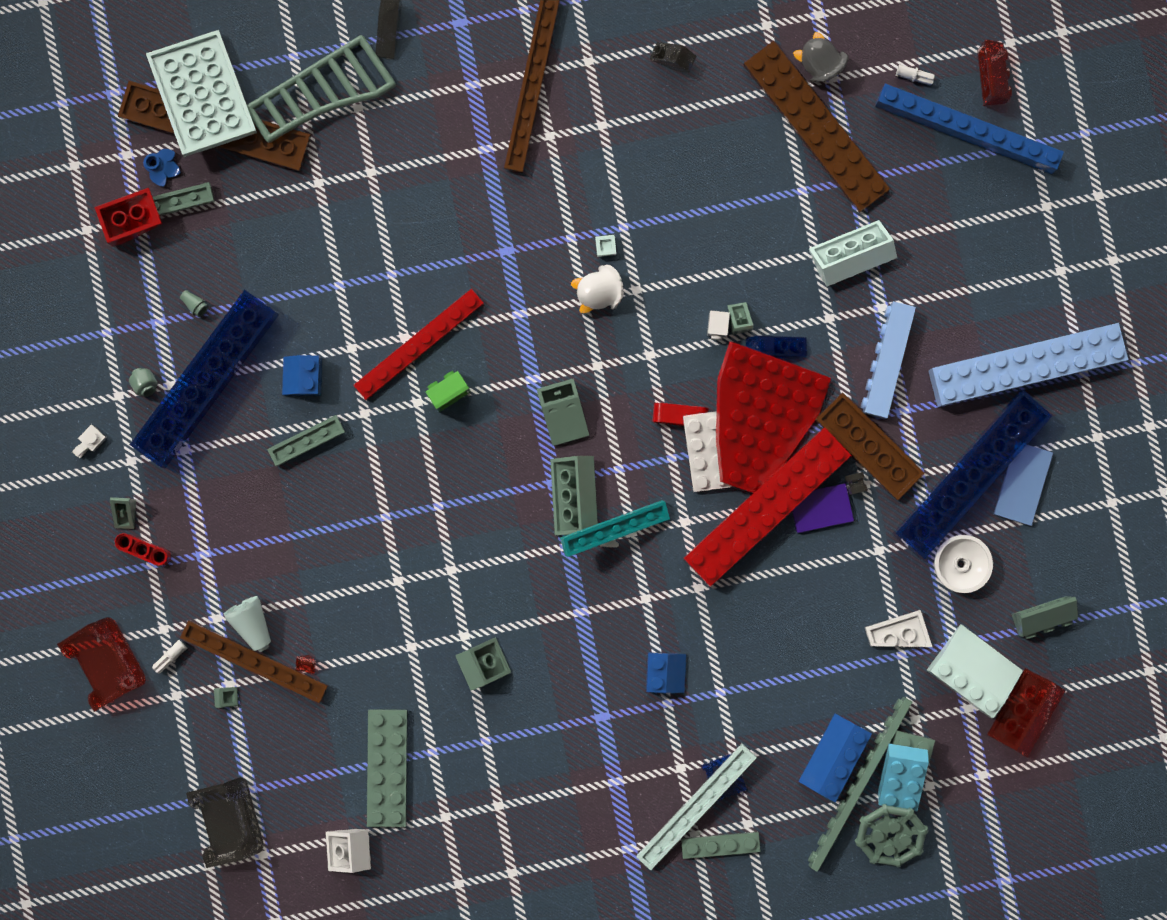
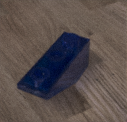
[746,335,807,357]

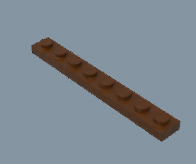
[180,620,328,703]

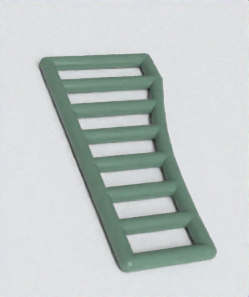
[247,35,396,143]

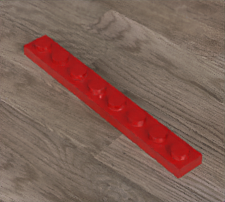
[353,288,484,400]

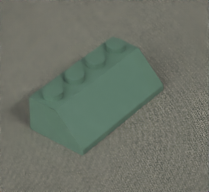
[550,456,598,535]

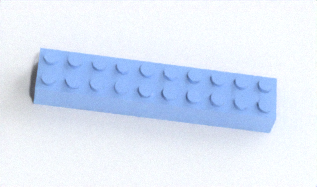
[928,323,1128,407]

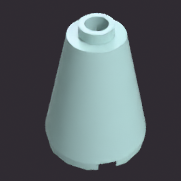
[224,596,271,652]

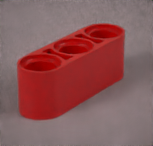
[652,403,709,426]
[115,533,171,566]

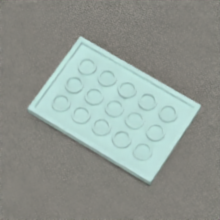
[146,30,256,157]

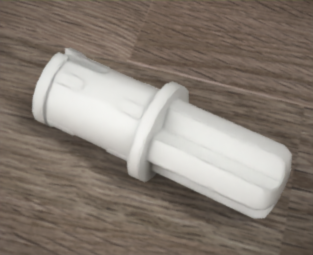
[896,64,934,85]
[152,640,188,674]

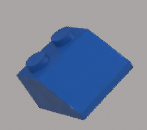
[282,355,322,396]
[646,652,686,693]

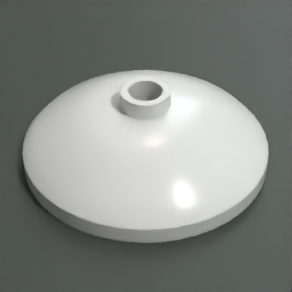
[934,535,993,593]

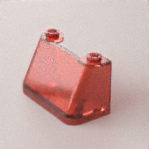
[57,617,146,712]

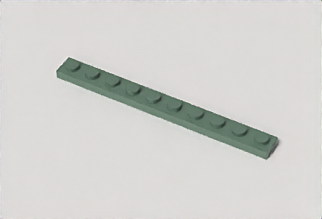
[808,697,912,872]

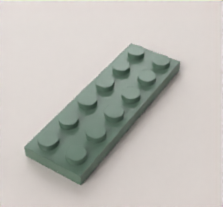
[367,709,407,827]

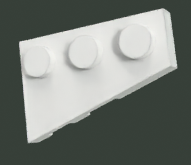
[864,610,932,647]

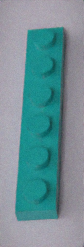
[560,500,670,557]

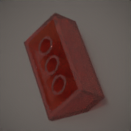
[987,668,1065,758]

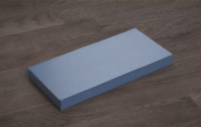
[993,441,1053,526]

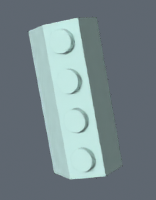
[809,220,897,286]

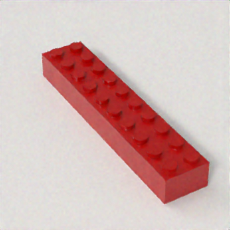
[683,427,851,587]

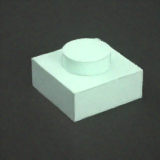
[595,235,616,257]

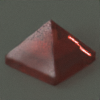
[296,655,316,674]

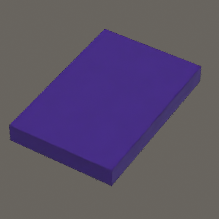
[792,483,854,533]

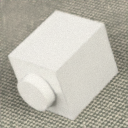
[707,311,730,340]

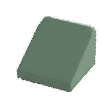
[214,687,238,708]

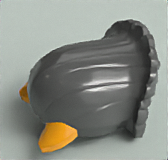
[793,32,849,83]

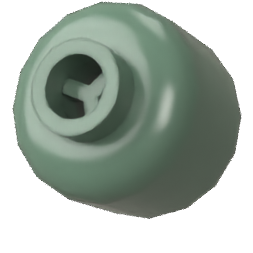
[129,368,158,397]

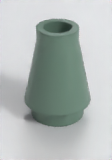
[180,290,209,317]

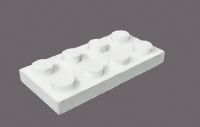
[683,411,732,492]

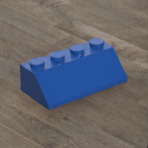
[799,713,872,803]

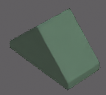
[727,302,753,335]
[110,498,136,529]

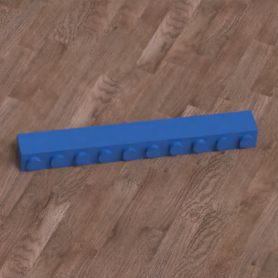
[875,84,1064,174]

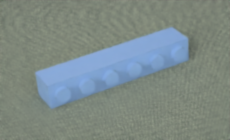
[861,301,916,420]

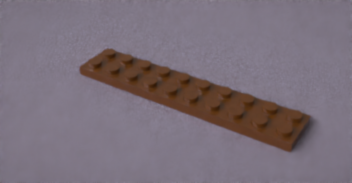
[743,40,890,213]
[118,81,311,172]

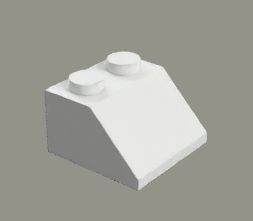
[326,829,371,873]

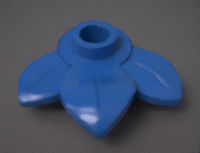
[143,149,181,187]

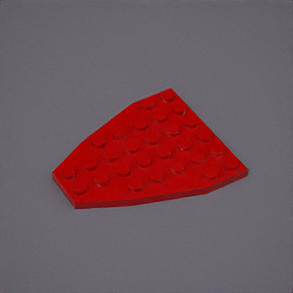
[716,342,831,493]

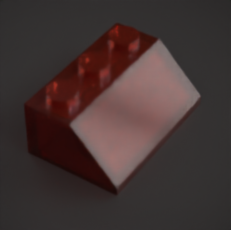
[977,40,1012,106]

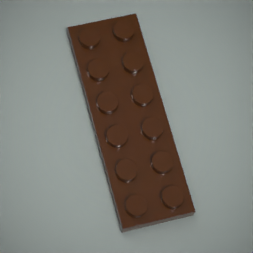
[815,392,925,500]

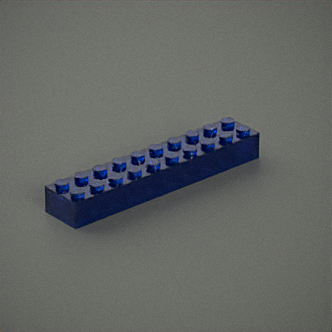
[129,289,279,468]
[892,390,1052,559]

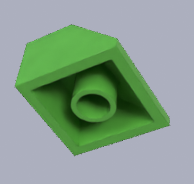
[426,371,471,412]

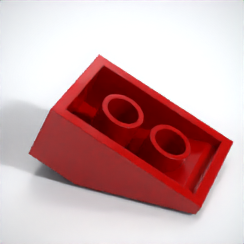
[94,188,162,247]

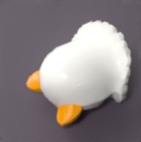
[571,264,624,313]

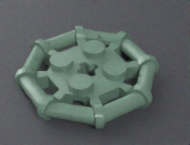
[855,804,928,868]

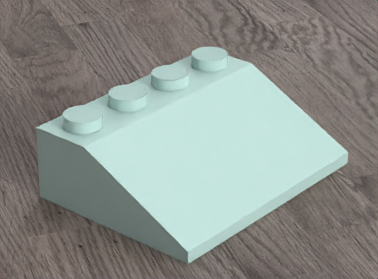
[927,624,1023,718]

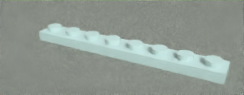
[637,744,757,870]

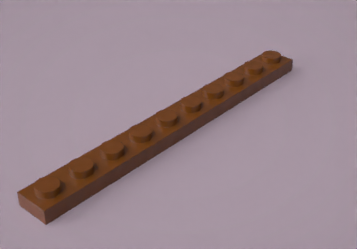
[504,0,560,173]

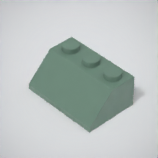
[1011,596,1078,639]

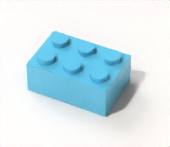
[878,744,929,811]

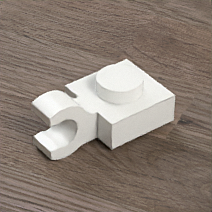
[72,425,106,458]

